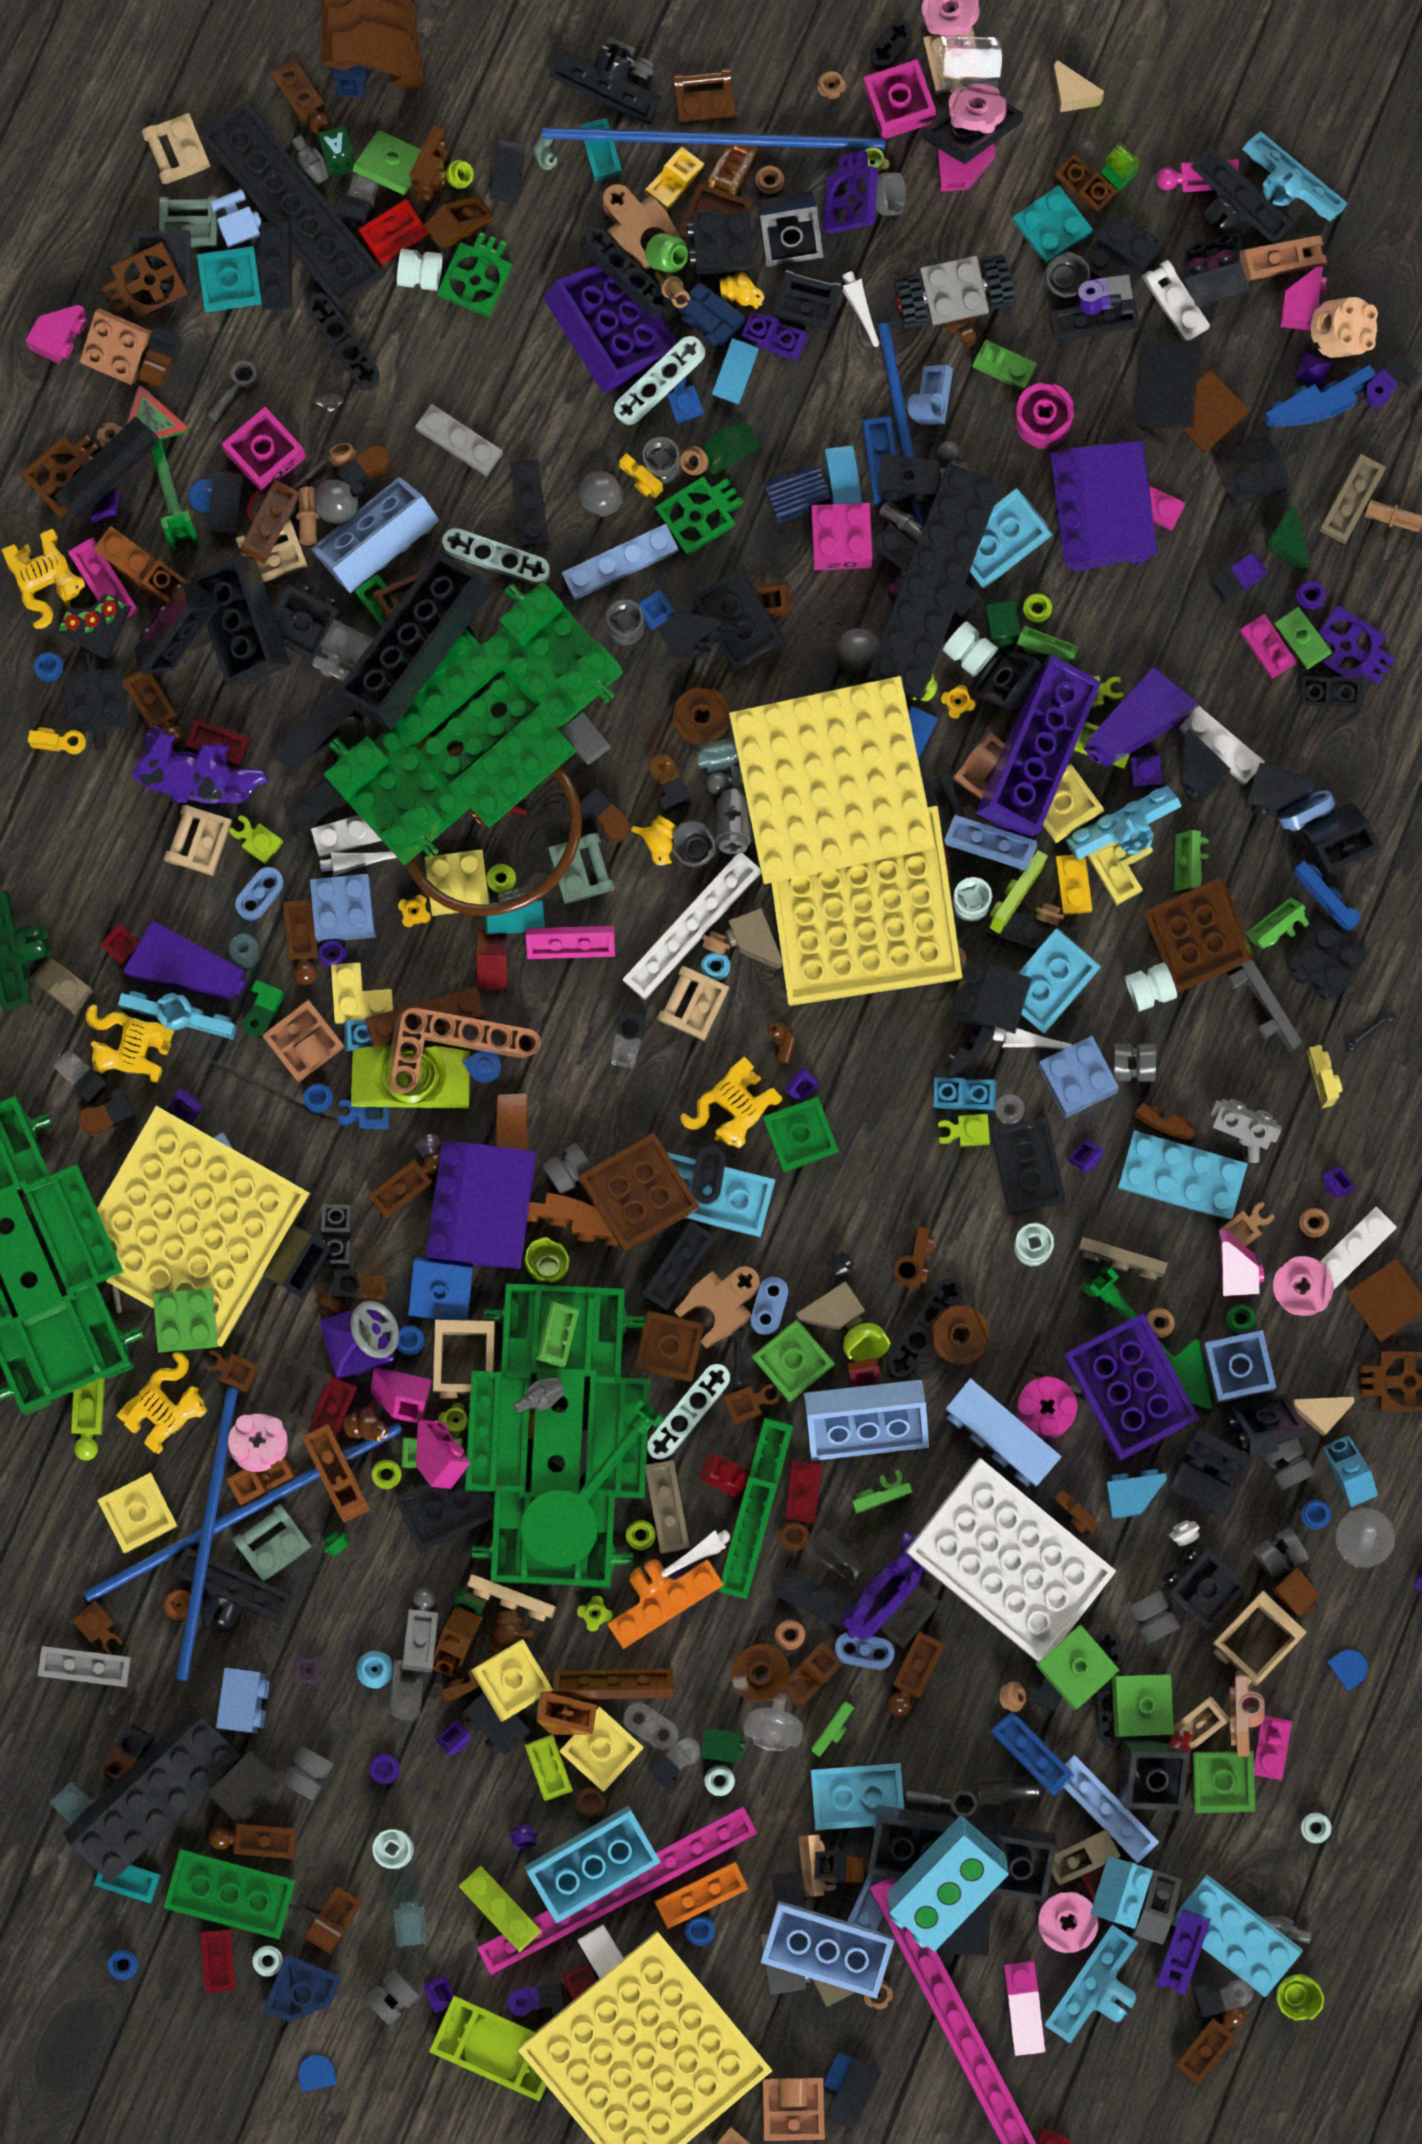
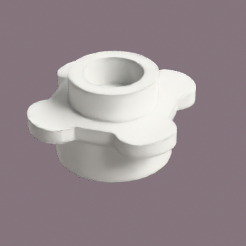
[1169,1520,1200,1546]

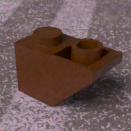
[432,1606,483,1680]

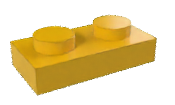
[1055,854,1092,915]

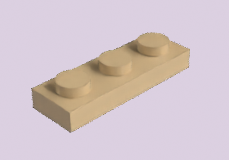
[467,1575,556,1622]

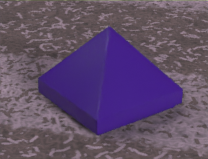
[1295,352,1333,389]
[90,489,119,522]
[784,1067,819,1104]
[168,1088,202,1125]
[1067,1139,1104,1172]
[1323,1165,1356,1199]
[436,1720,471,1756]
[423,1976,454,2013]

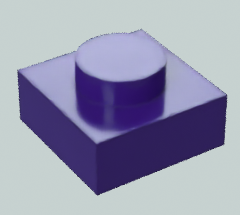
[1130,756,1162,788]

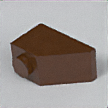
[424,196,494,248]
[1270,1568,1319,1617]

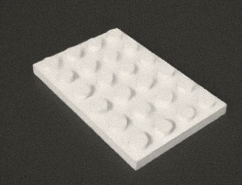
[905,1458,1116,1662]

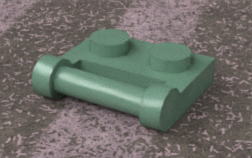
[159,196,218,247]
[548,833,615,904]
[232,1504,312,1582]

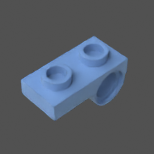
[908,365,953,425]

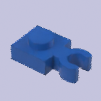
[665,374,704,424]
[338,1100,389,1129]

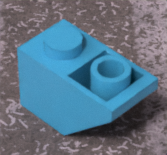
[1322,1435,1378,1507]
[1105,1469,1167,1519]

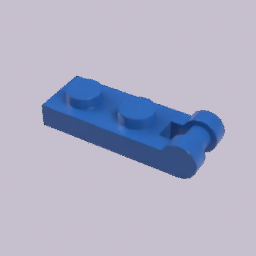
[1293,861,1360,931]

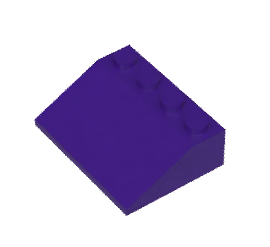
[543,258,677,393]
[1051,441,1158,572]
[426,1141,536,1269]
[1063,1313,1200,1462]

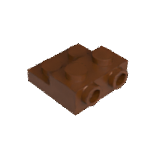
[409,125,450,204]

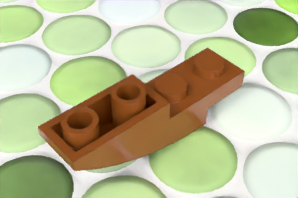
[93,526,189,605]
[527,1193,619,1246]

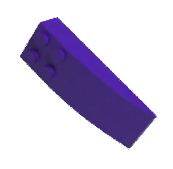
[976,655,1101,838]

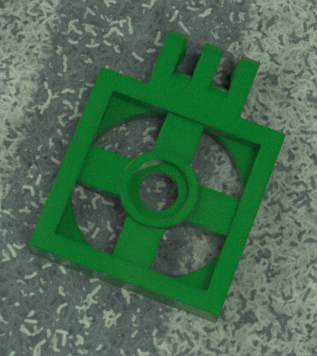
[437,231,513,318]
[655,476,744,556]

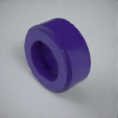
[370,1754,400,1784]

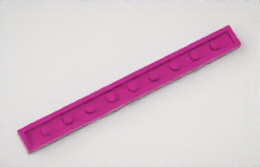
[477,1807,757,1975]
[868,1877,1036,2144]

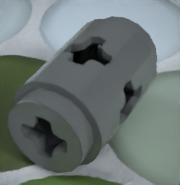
[716,789,751,854]

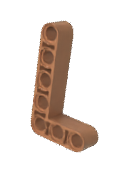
[386,1008,541,1094]

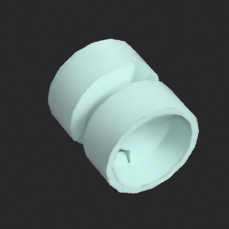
[397,248,442,291]
[943,622,998,677]
[953,877,992,922]
[1125,962,1177,1012]
[1014,1223,1054,1266]
[372,1829,414,1869]

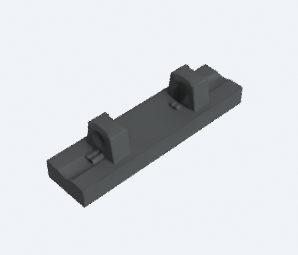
[1228,960,1302,1052]

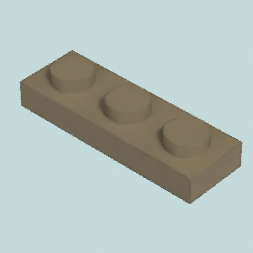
[1320,454,1386,544]
[1078,1237,1168,1280]
[646,1460,690,1554]

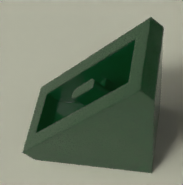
[702,422,761,477]
[1266,506,1309,570]

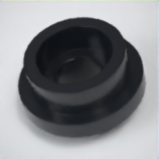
[827,1252,854,1279]

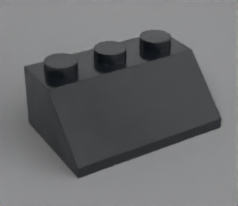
[135,582,220,674]

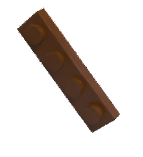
[364,987,485,1048]
[553,1668,673,1700]

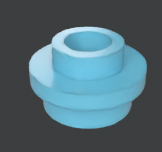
[701,952,730,981]

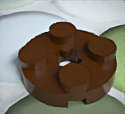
[673,687,731,747]
[929,1304,989,1364]

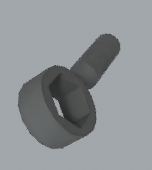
[207,361,257,422]
[905,1791,978,1818]

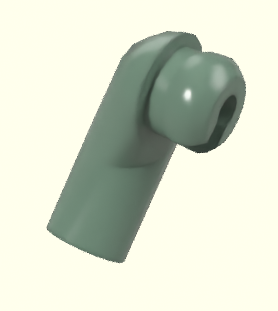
[533,132,557,170]

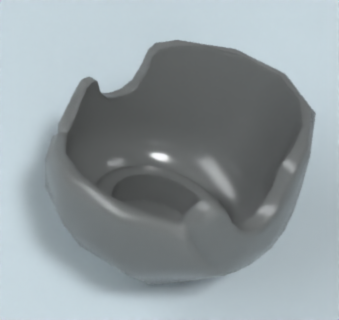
[876,172,906,216]
[1044,252,1091,298]
[577,470,624,517]
[314,479,358,524]
[837,628,879,676]
[672,820,716,867]

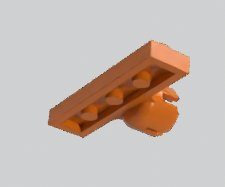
[607,1559,724,1649]

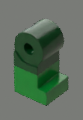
[242,980,286,1039]

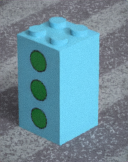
[887,1815,1009,1952]

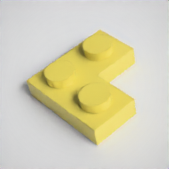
[1087,843,1153,906]
[331,963,393,1024]
[1307,1045,1342,1108]

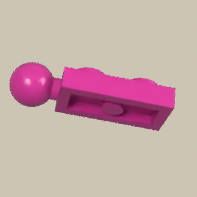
[1156,159,1239,192]

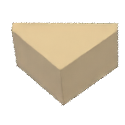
[1053,60,1104,112]
[1292,1397,1354,1436]
[1174,1697,1230,1750]

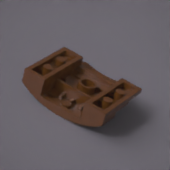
[322,0,423,90]

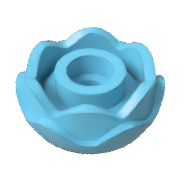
[356,1650,393,1688]

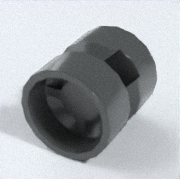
[642,437,680,483]
[606,599,645,645]
[1112,1043,1156,1082]
[541,1142,593,1195]
[1264,1438,1316,1491]
[1253,1527,1309,1581]
[1128,1590,1181,1645]
[280,1745,334,1801]
[364,1968,421,2026]

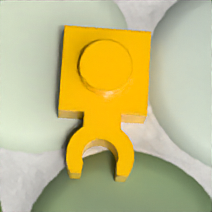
[618,453,663,499]

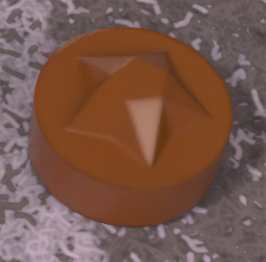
[163,1590,190,1620]

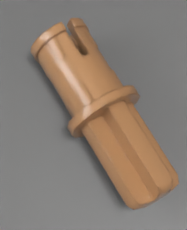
[655,271,690,308]
[296,487,319,545]
[1365,499,1422,532]

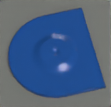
[189,478,213,513]
[463,1051,501,1083]
[1327,1650,1368,1691]
[823,2052,854,2091]
[298,2055,337,2092]

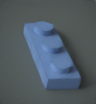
[944,815,1037,871]

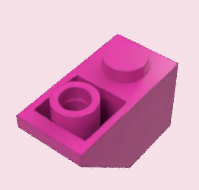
[937,144,996,192]
[1280,267,1327,330]
[25,305,87,364]
[370,1367,432,1423]
[416,1420,470,1489]

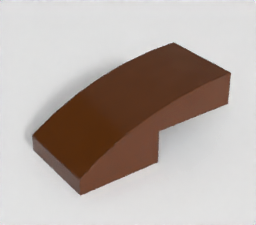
[782,1642,843,1709]

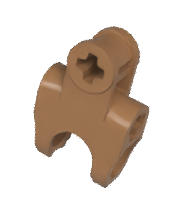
[603,184,681,271]
[674,1266,760,1349]

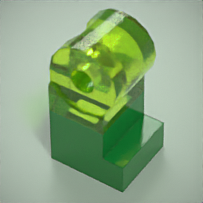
[1100,143,1139,192]

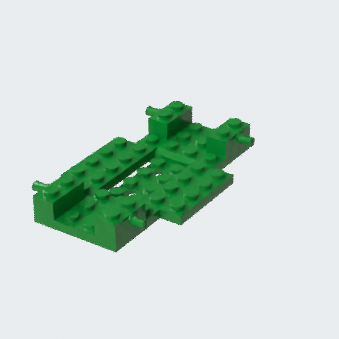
[324,582,623,866]
[0,1096,144,1416]
[465,1284,650,1588]

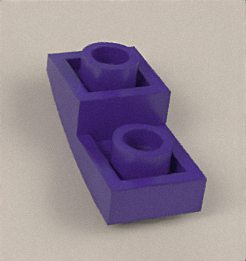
[741,311,808,361]

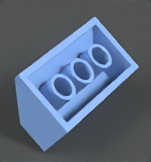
[310,477,440,593]
[945,1378,1062,1488]
[804,1380,929,1461]
[761,1900,895,1999]

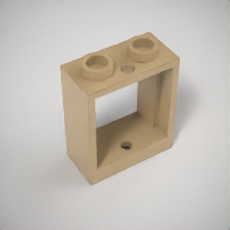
[433,1320,496,1399]
[1212,1591,1307,1686]

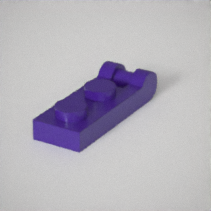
[1156,1909,1211,1996]

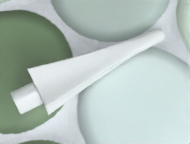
[842,271,879,347]
[320,851,397,876]
[992,1028,1072,1050]
[661,1530,731,1577]

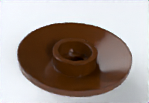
[731,1644,790,1702]

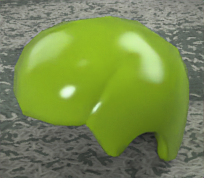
[524,1237,570,1285]
[843,1323,890,1362]
[1276,1974,1324,2021]

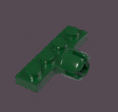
[0,890,51,1011]

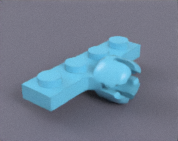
[1242,131,1348,221]
[1065,786,1182,860]
[118,991,237,1040]
[1045,1925,1138,2043]

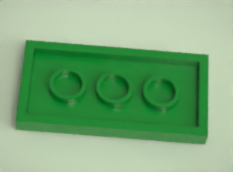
[164,1849,296,1939]

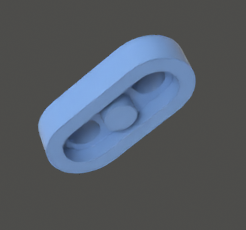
[1278,790,1335,831]
[235,867,284,921]
[751,1277,788,1336]
[835,1633,894,1670]

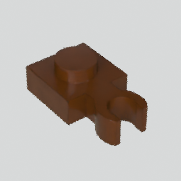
[204,1351,260,1393]
[724,1385,779,1425]
[1054,1490,1099,1535]
[72,1601,123,1654]

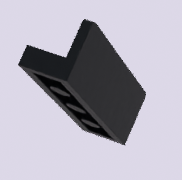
[55,417,161,521]

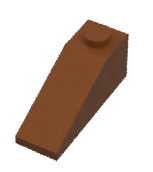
[302,1424,371,1523]

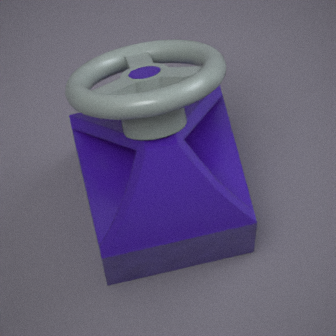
[319,1301,399,1380]

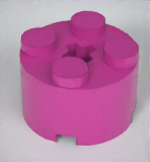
[1014,383,1074,449]
[1016,1376,1078,1439]

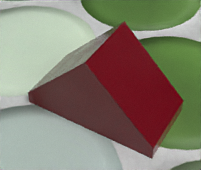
[477,932,508,990]

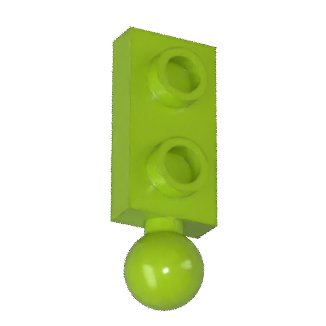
[71,1378,105,1461]

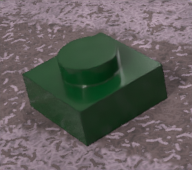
[449,1589,487,1617]

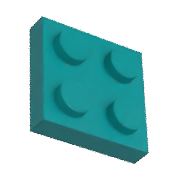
[1012,185,1093,265]
[197,246,262,313]

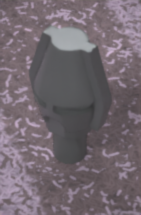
[292,135,329,186]
[512,1377,565,1414]
[1262,1915,1312,1944]

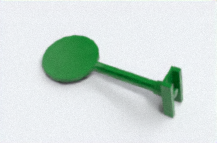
[521,1398,666,1567]

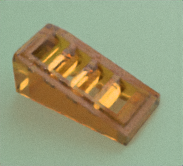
[708,145,759,196]

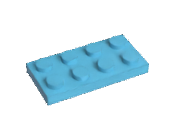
[1118,1131,1248,1221]
[667,1152,775,1238]
[1171,1875,1303,1997]

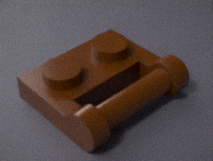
[673,67,736,125]

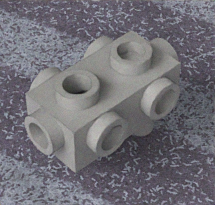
[1210,1099,1282,1163]

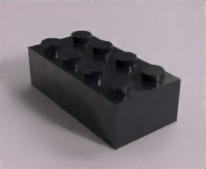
[191,555,291,687]

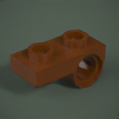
[893,1227,934,1290]
[305,1886,363,1954]

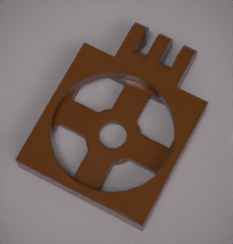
[100,241,189,318]
[21,435,101,518]
[1359,1351,1422,1412]

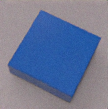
[637,590,675,630]

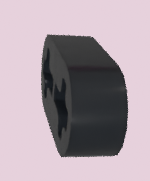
[870,19,912,70]

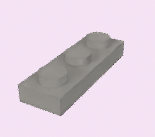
[415,404,503,477]
[38,1646,132,1687]

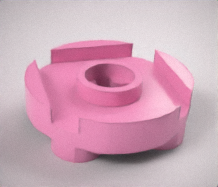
[922,0,980,36]
[949,84,1006,133]
[1273,1256,1334,1316]
[228,1414,288,1472]
[1038,1892,1098,1953]

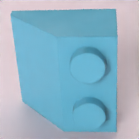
[1090,1856,1153,1929]

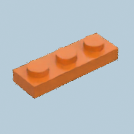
[655,1862,749,1929]

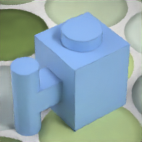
[210,189,261,249]

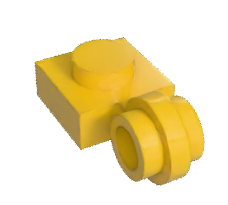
[28,727,86,754]

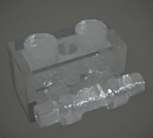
[939,37,1002,94]
[312,620,373,681]

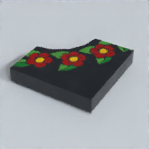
[57,593,132,659]

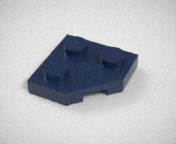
[263,1954,342,2022]

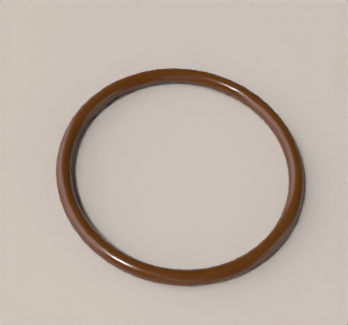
[406,743,582,916]

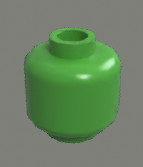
[646,233,688,273]

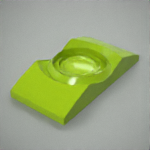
[351,1045,470,1109]
[429,1996,546,2101]

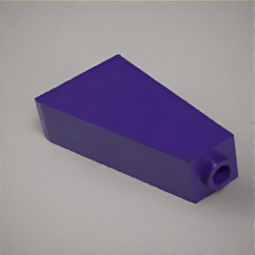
[1084,667,1198,767]
[123,921,248,1000]

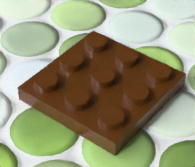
[1144,878,1255,993]
[578,1133,700,1253]

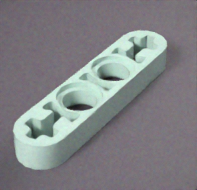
[614,336,705,425]
[442,528,550,585]
[647,1364,730,1460]

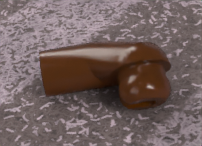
[768,1022,795,1065]

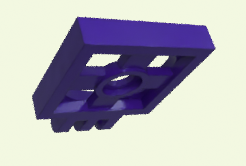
[823,150,878,233]
[1318,605,1395,684]

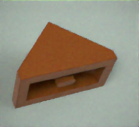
[537,1691,597,1735]

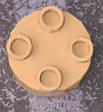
[1311,297,1378,358]

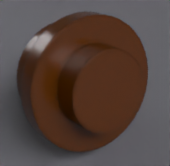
[315,1293,343,1318]
[779,1521,809,1551]
[576,1787,606,1817]

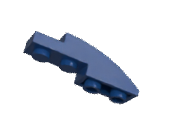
[1263,365,1376,427]

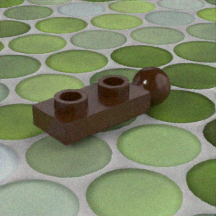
[270,59,331,134]
[122,671,183,747]
[283,899,319,985]
[368,1151,441,1220]
[887,1632,945,1718]
[209,1824,297,1859]
[1175,2004,1246,2085]

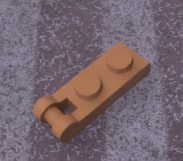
[1245,236,1327,280]

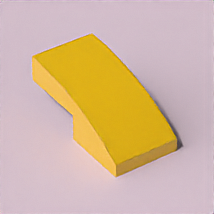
[644,147,704,211]

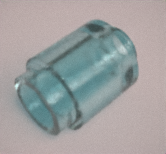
[696,738,739,773]
[229,934,261,968]

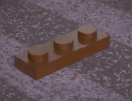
[239,479,300,564]

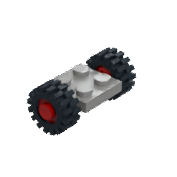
[894,254,1015,329]

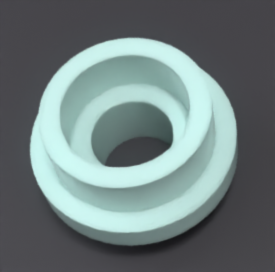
[705,1766,735,1796]
[1301,1813,1331,1843]
[253,1946,283,1976]

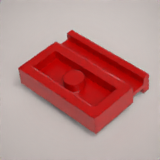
[358,199,429,266]

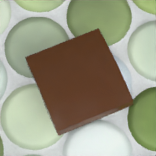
[1180,370,1250,455]
[1346,1258,1422,1342]

